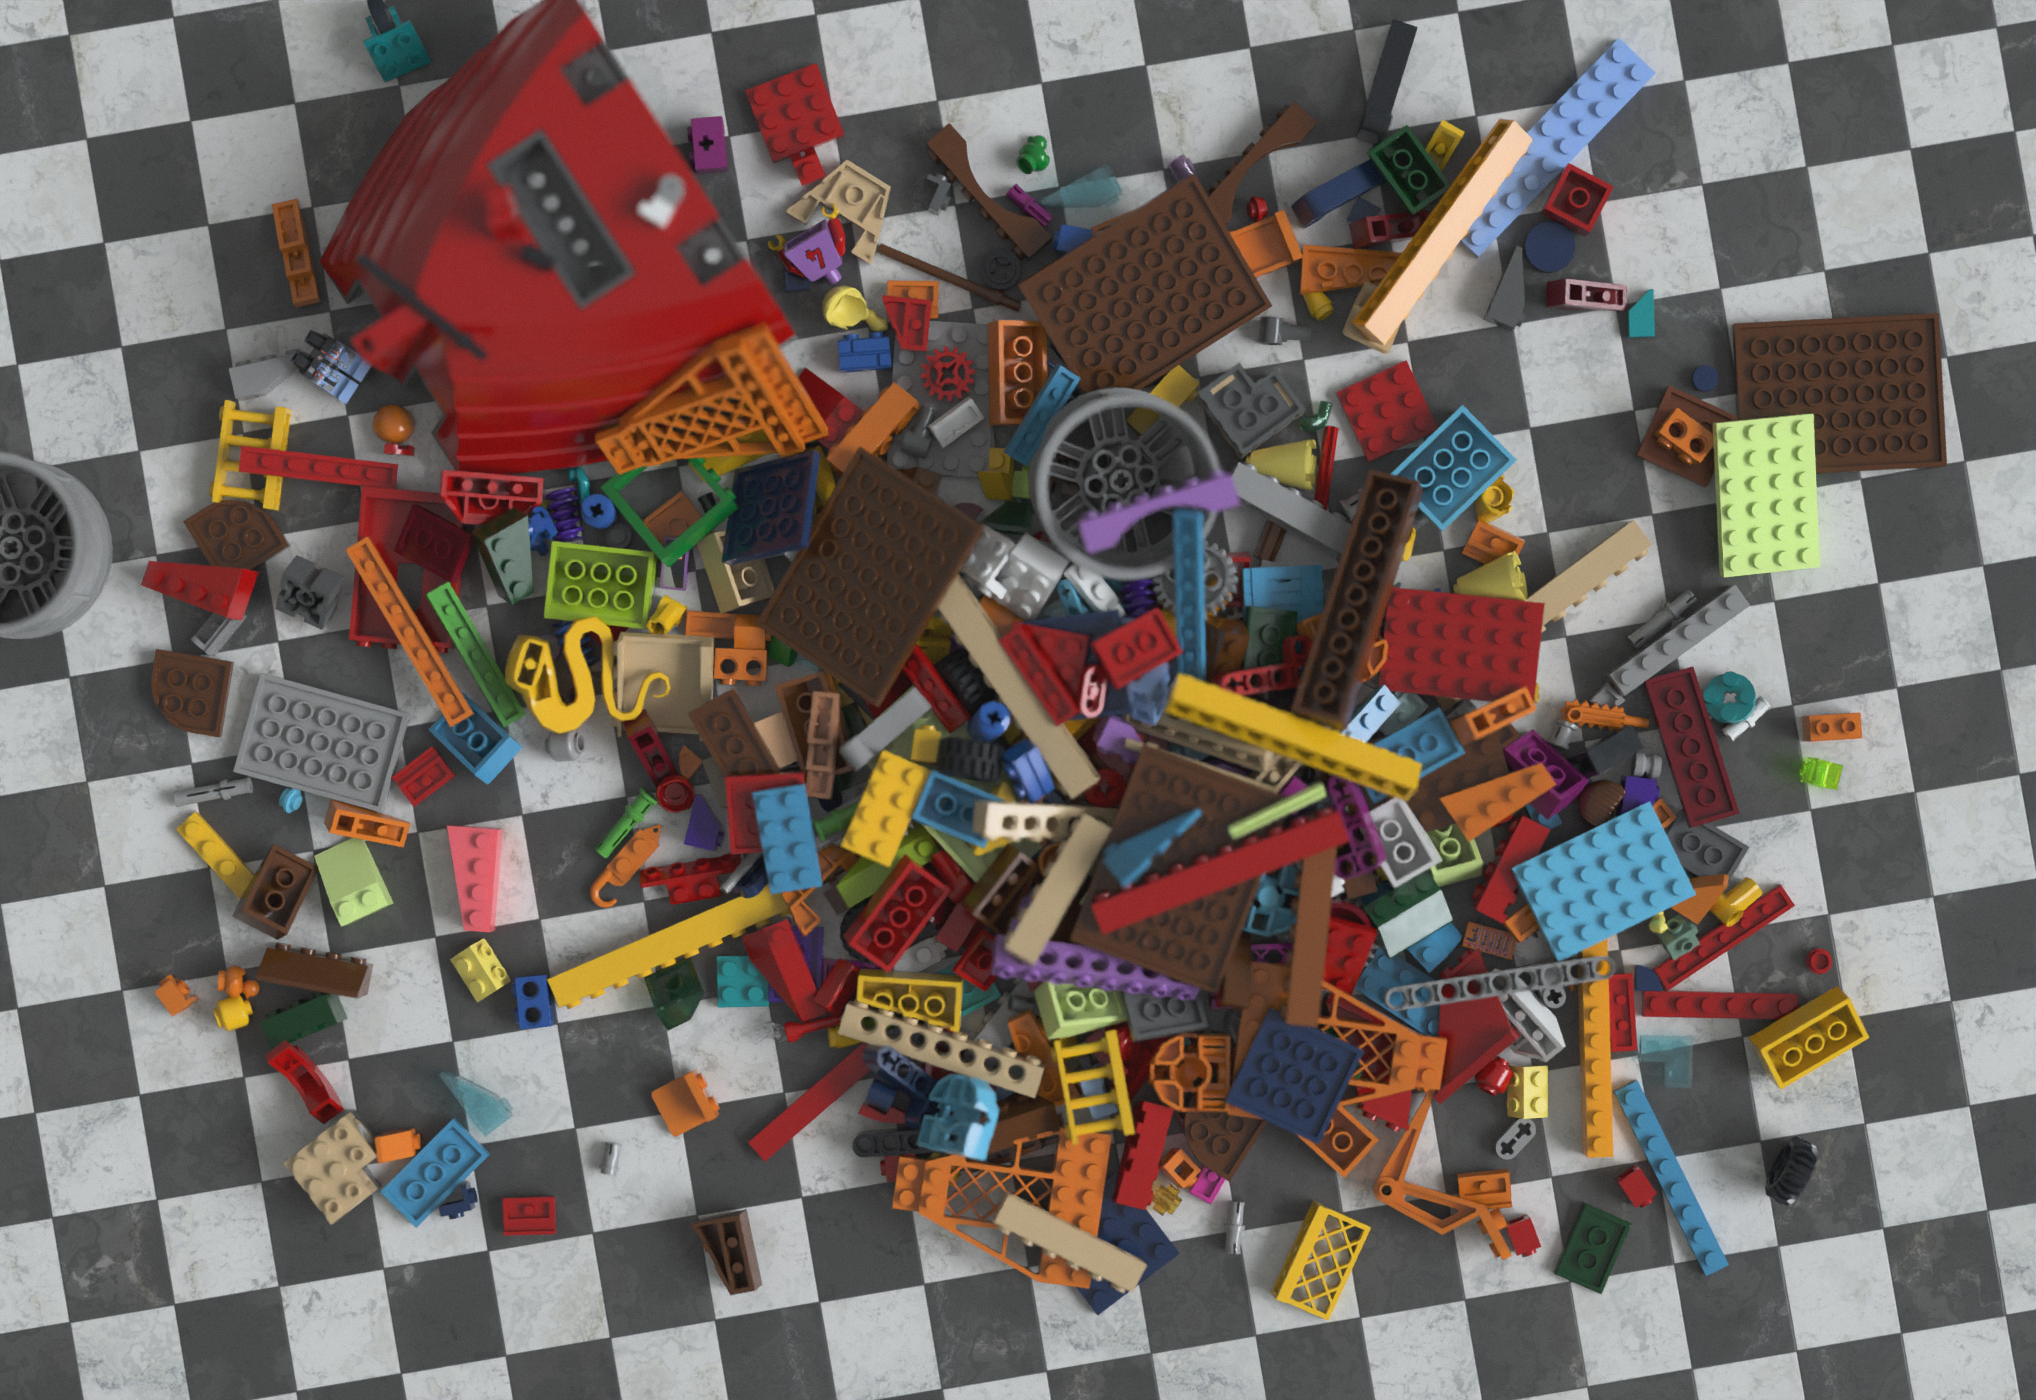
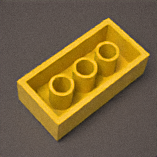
[839,750,931,867]
[1749,986,1869,1090]

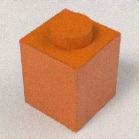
[734,614,772,650]

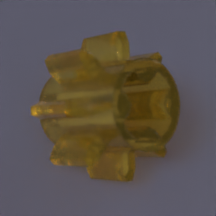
[1152,1184,1182,1216]

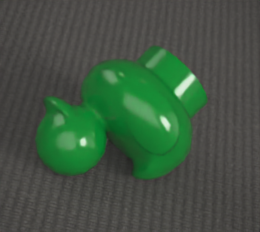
[1016,135,1050,174]

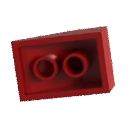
[798,368,864,450]

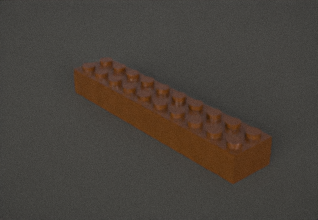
[1292,469,1423,731]

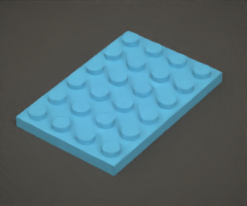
[1511,801,1696,962]

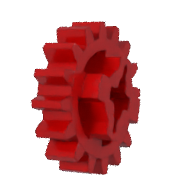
[920,346,976,403]

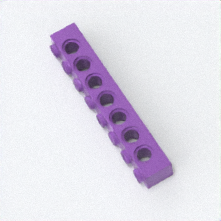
[991,935,1200,1000]

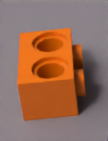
[1654,408,1714,465]
[714,648,769,686]
[1802,713,1862,742]

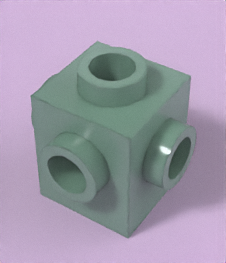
[1655,914,1700,961]

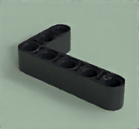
[1356,19,1418,145]
[852,1073,969,1158]

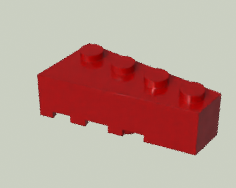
[141,561,259,621]
[1471,813,1550,924]
[1112,1101,1174,1210]

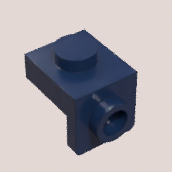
[439,1182,478,1219]

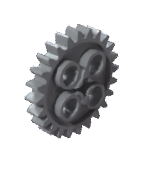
[1153,540,1238,620]

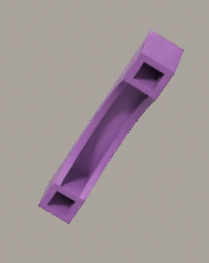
[1077,469,1240,553]
[1092,715,1248,777]

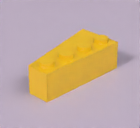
[857,969,963,1033]

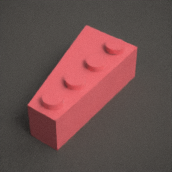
[447,825,503,932]

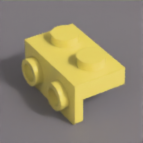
[450,939,511,1003]
[1507,1065,1548,1119]

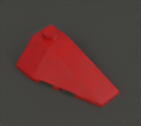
[741,918,827,1023]

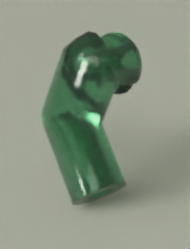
[1300,401,1333,433]

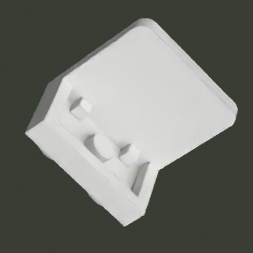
[959,525,1016,599]

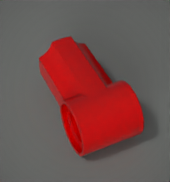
[930,849,976,903]

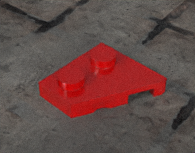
[882,295,932,352]

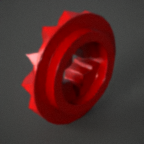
[1084,767,1125,807]

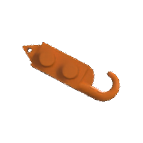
[590,824,662,908]

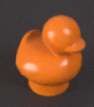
[217,965,260,1000]

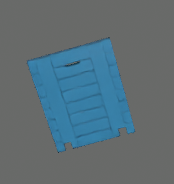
[1241,565,1324,669]

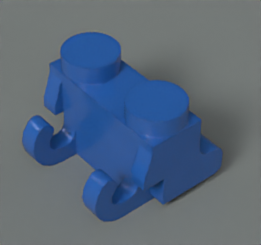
[528,506,557,556]

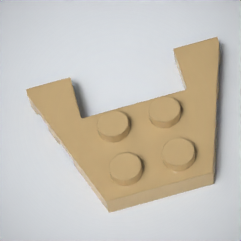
[786,160,891,265]

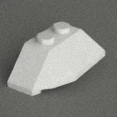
[1492,968,1565,1062]

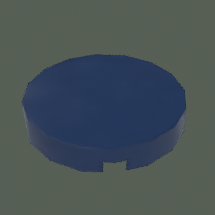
[1523,221,1576,273]

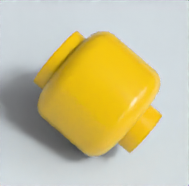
[212,995,253,1032]

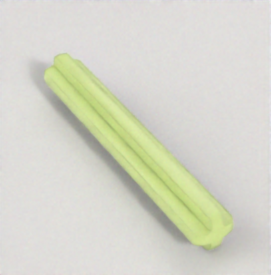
[1228,783,1326,839]

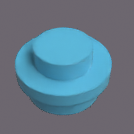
[279,788,302,813]

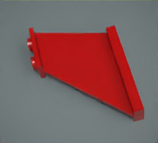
[1433,948,1520,1104]
[1323,991,1412,1133]

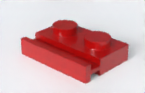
[391,746,456,807]
[503,1196,556,1236]

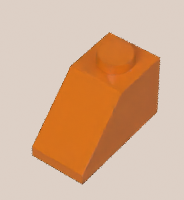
[1672,874,1729,925]
[375,1128,421,1163]

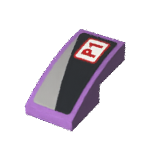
[660,536,690,591]

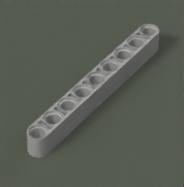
[1384,956,1615,1010]

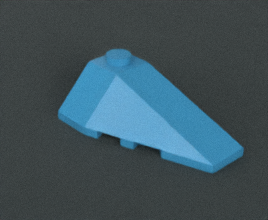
[1102,807,1202,887]
[1358,880,1464,973]

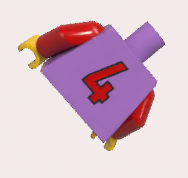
[768,203,845,285]

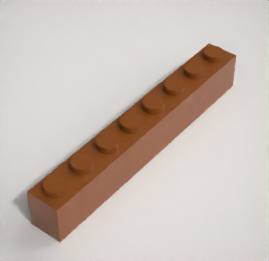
[1280,814,1337,1027]

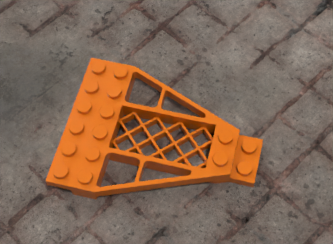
[596,324,828,475]
[1227,960,1447,1119]
[892,1126,1112,1289]

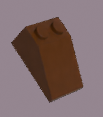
[232,844,318,940]

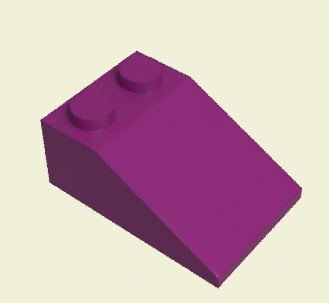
[1503,729,1589,820]

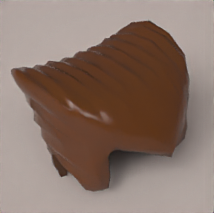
[1578,779,1626,827]

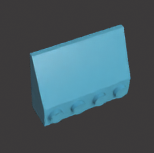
[1391,405,1517,532]

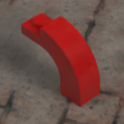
[265,1040,344,1124]

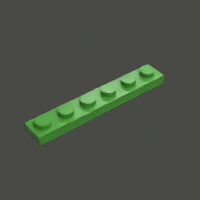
[425,581,526,728]

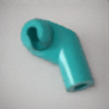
[568,467,590,504]

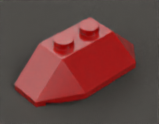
[440,470,544,525]

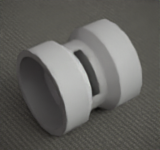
[1631,752,1662,780]

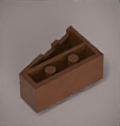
[960,843,1039,936]
[978,1092,1060,1155]
[690,1209,762,1295]

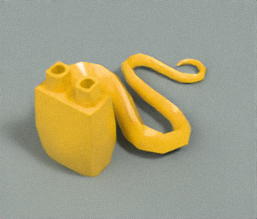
[505,616,671,735]

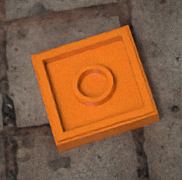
[643,490,713,548]

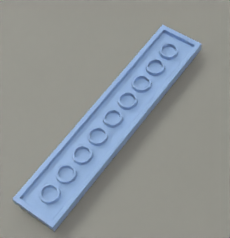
[1460,38,1655,258]

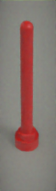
[783,1005,879,1043]

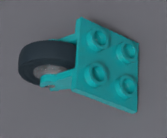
[363,0,431,82]

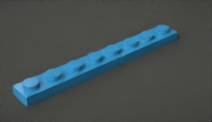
[1174,508,1206,683]
[1613,1080,1729,1276]

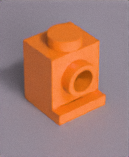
[154,975,199,1017]
[1158,1148,1201,1189]

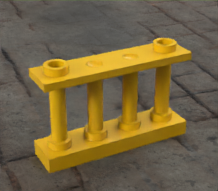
[209,400,292,511]
[1050,1030,1135,1145]

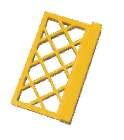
[1271,1200,1371,1321]

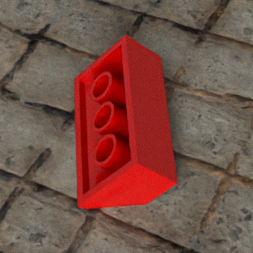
[843,854,951,973]

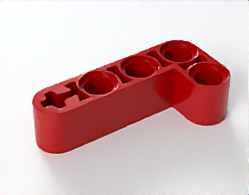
[1213,635,1313,695]

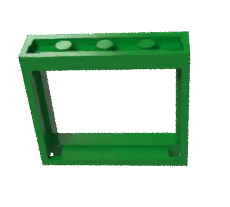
[600,429,739,568]

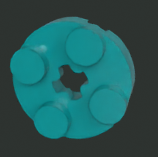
[1703,671,1756,724]

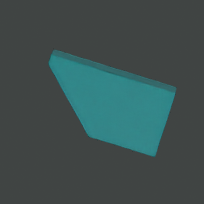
[1627,289,1655,338]

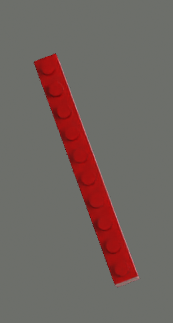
[1091,807,1350,935]

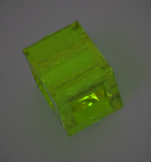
[1800,757,1843,790]

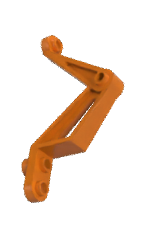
[1373,1087,1512,1261]

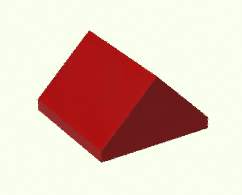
[951,927,998,992]

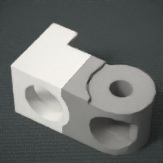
[638,175,685,229]

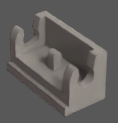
[191,613,247,656]

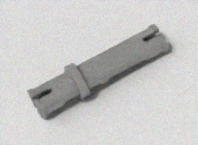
[1627,589,1698,650]
[173,777,253,807]

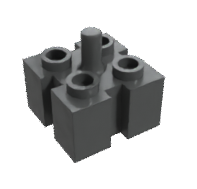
[275,555,343,630]

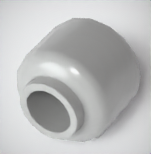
[545,730,585,762]

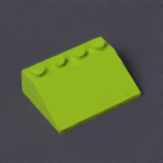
[544,541,657,629]

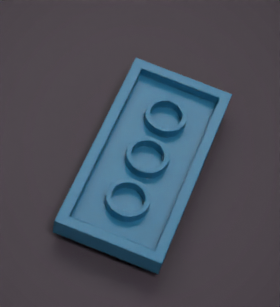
[1364,708,1465,804]
[752,783,823,894]
[1355,946,1440,1036]
[380,1118,490,1228]

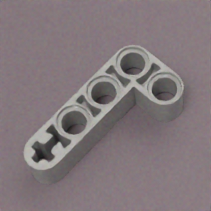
[839,687,932,772]

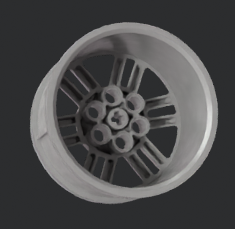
[1028,387,1219,579]
[0,452,113,639]

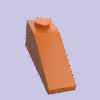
[1451,687,1537,745]
[324,800,410,848]

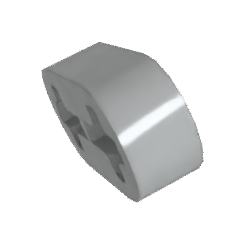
[1494,1118,1536,1160]

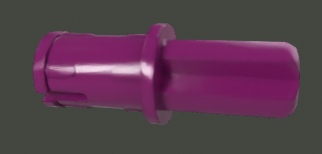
[1006,184,1053,227]

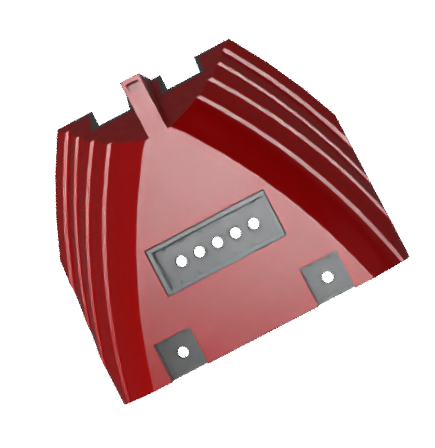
[319,0,798,475]

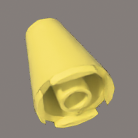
[1246,439,1317,491]
[1454,551,1528,601]

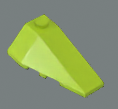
[835,819,939,908]

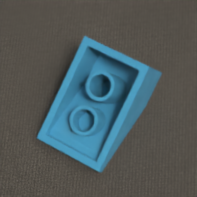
[428,692,523,785]
[911,770,1004,848]

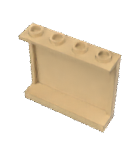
[613,632,714,741]

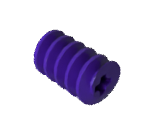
[545,488,585,542]
[1121,578,1156,619]

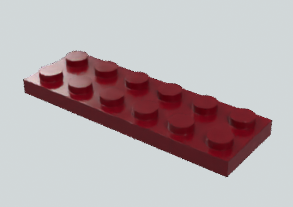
[1643,666,1740,828]

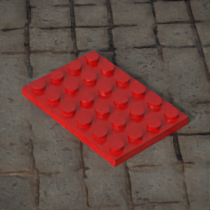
[1378,587,1545,702]

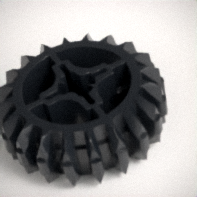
[1765,1136,1818,1206]

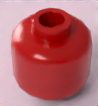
[1475,1056,1513,1096]

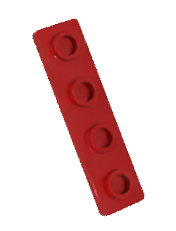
[639,853,742,905]

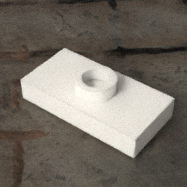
[928,396,984,448]

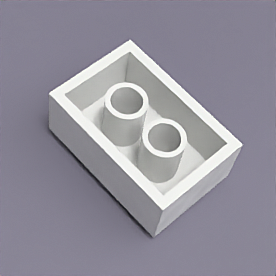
[990,533,1069,620]

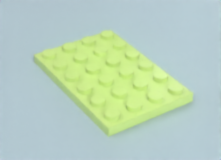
[1713,413,1820,577]

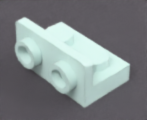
[1378,691,1428,736]

